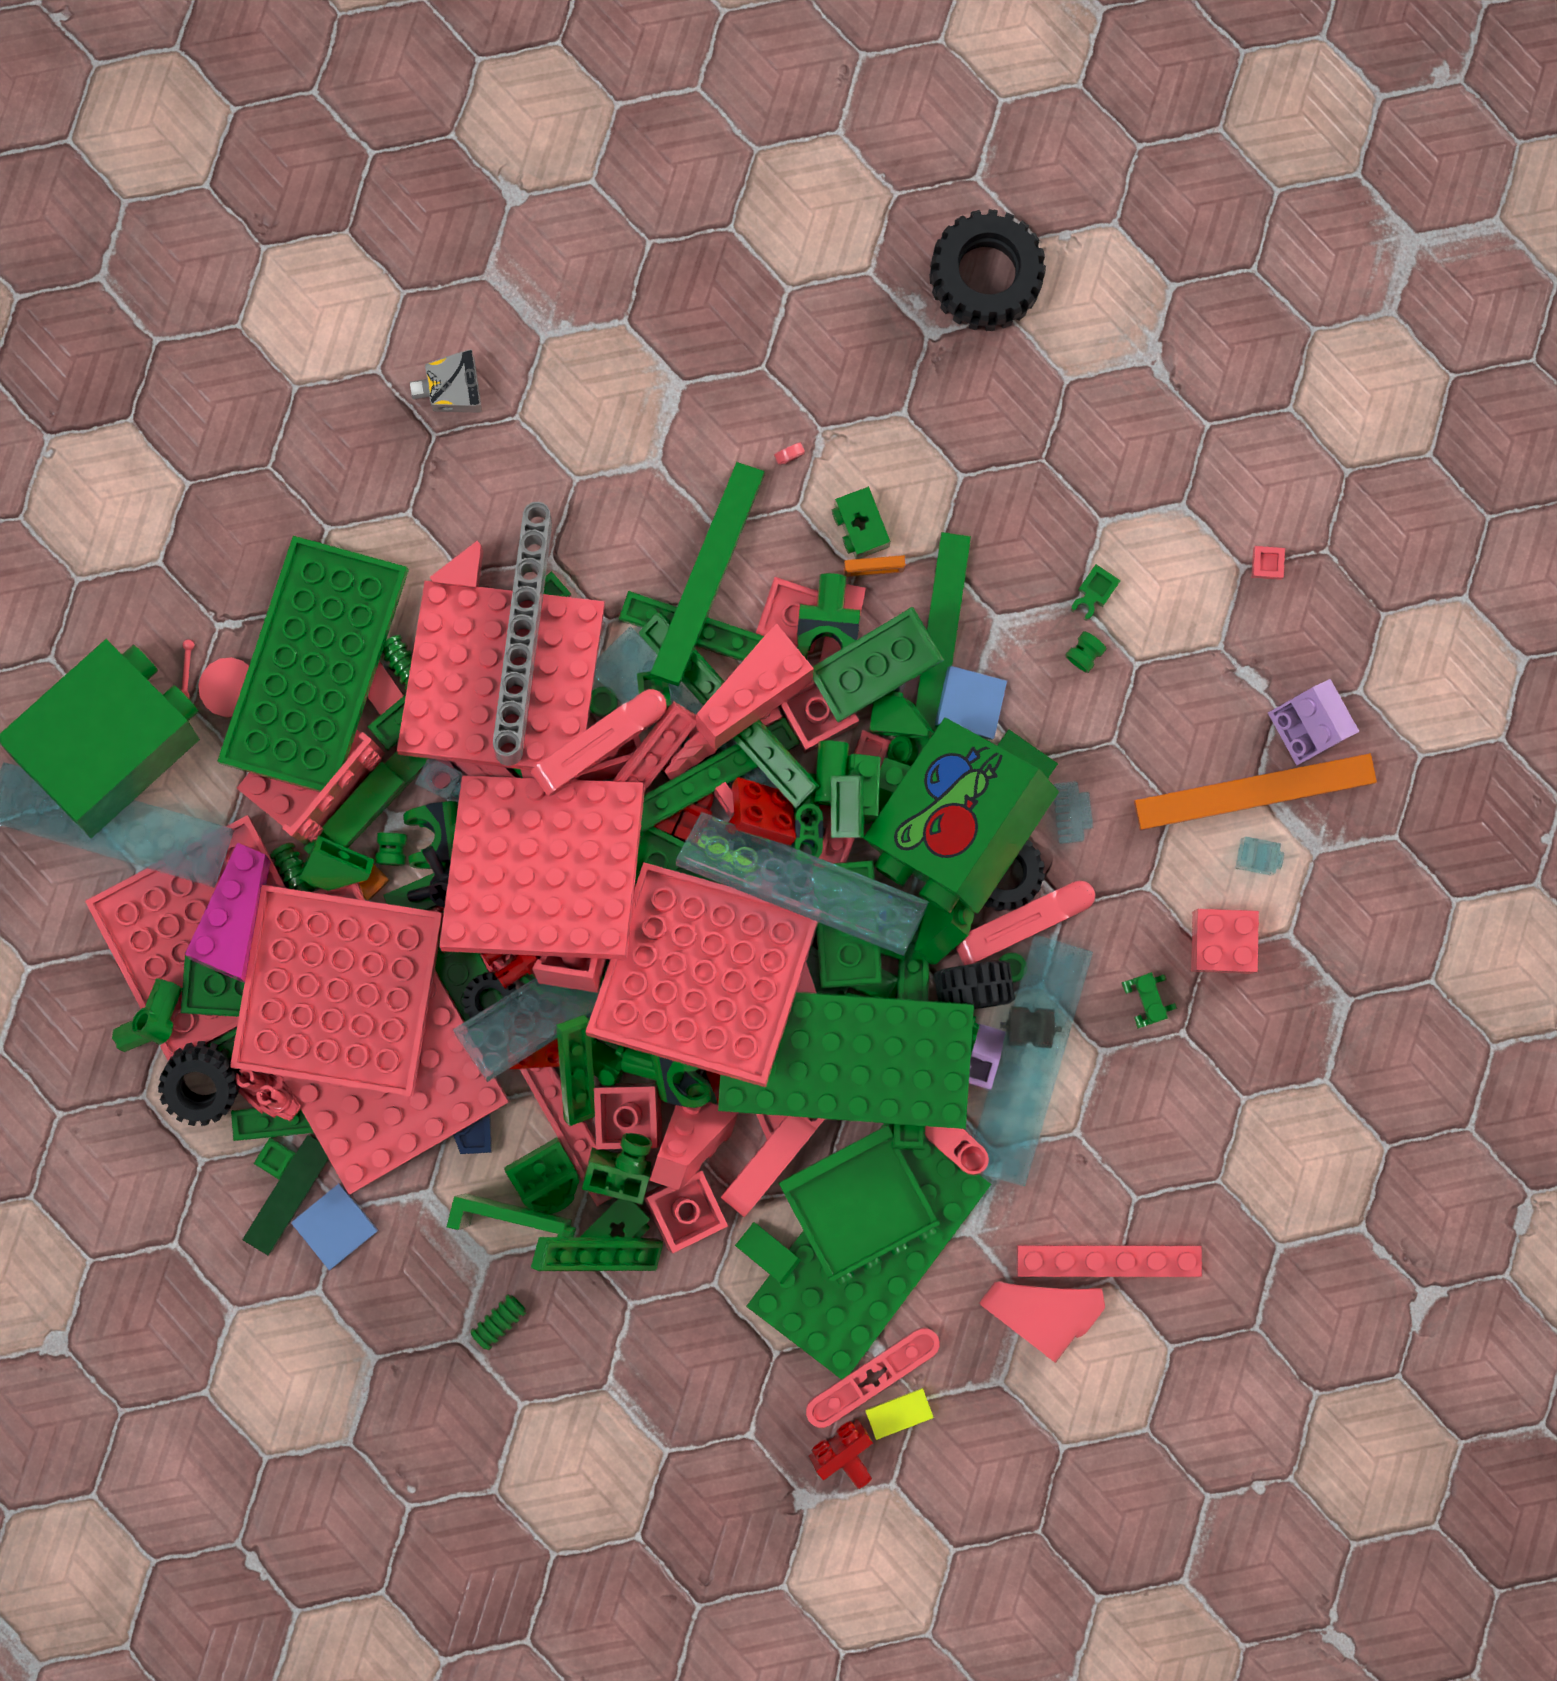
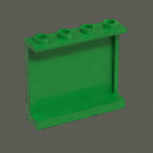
[778,1125,940,1284]
[446,1193,576,1237]

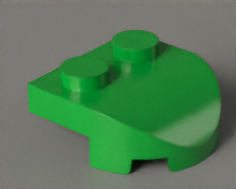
[504,1137,579,1214]

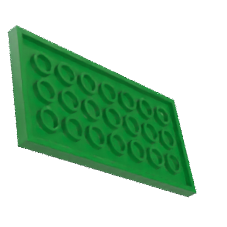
[217,536,409,792]
[718,991,974,1129]
[746,1123,992,1380]

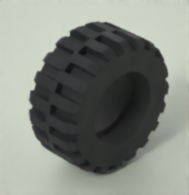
[929,209,1046,331]

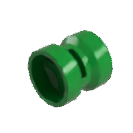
[1065,631,1107,673]
[375,832,408,866]
[615,1133,652,1175]

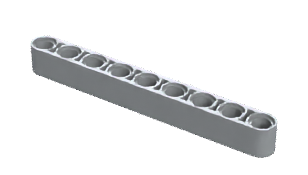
[493,502,552,766]

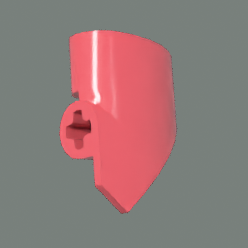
[979,1281,1105,1363]

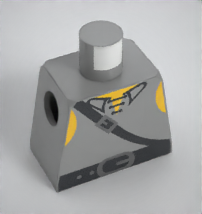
[410,350,482,413]

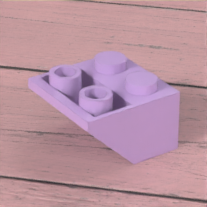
[1268,679,1359,765]
[969,1023,1006,1090]

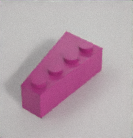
[185,843,271,983]

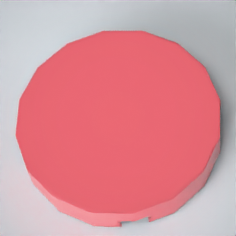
[198,657,249,718]

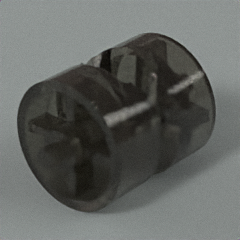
[1000,1006,1062,1049]

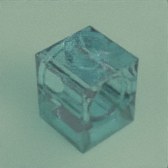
[415,758,464,801]
[1235,836,1284,876]

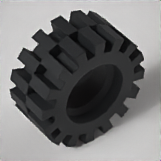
[463,972,520,1028]

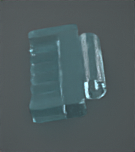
[1053,781,1093,844]

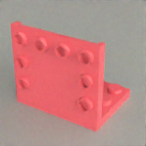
[237,730,385,845]

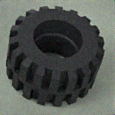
[984,839,1045,911]
[934,961,1015,1009]
[158,1041,241,1126]

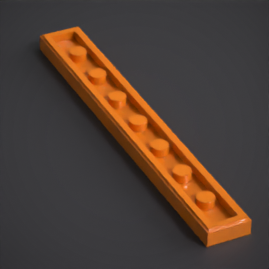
[1134,753,1377,830]

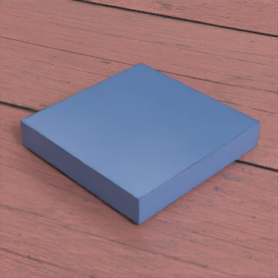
[935,666,1007,740]
[291,1183,378,1270]

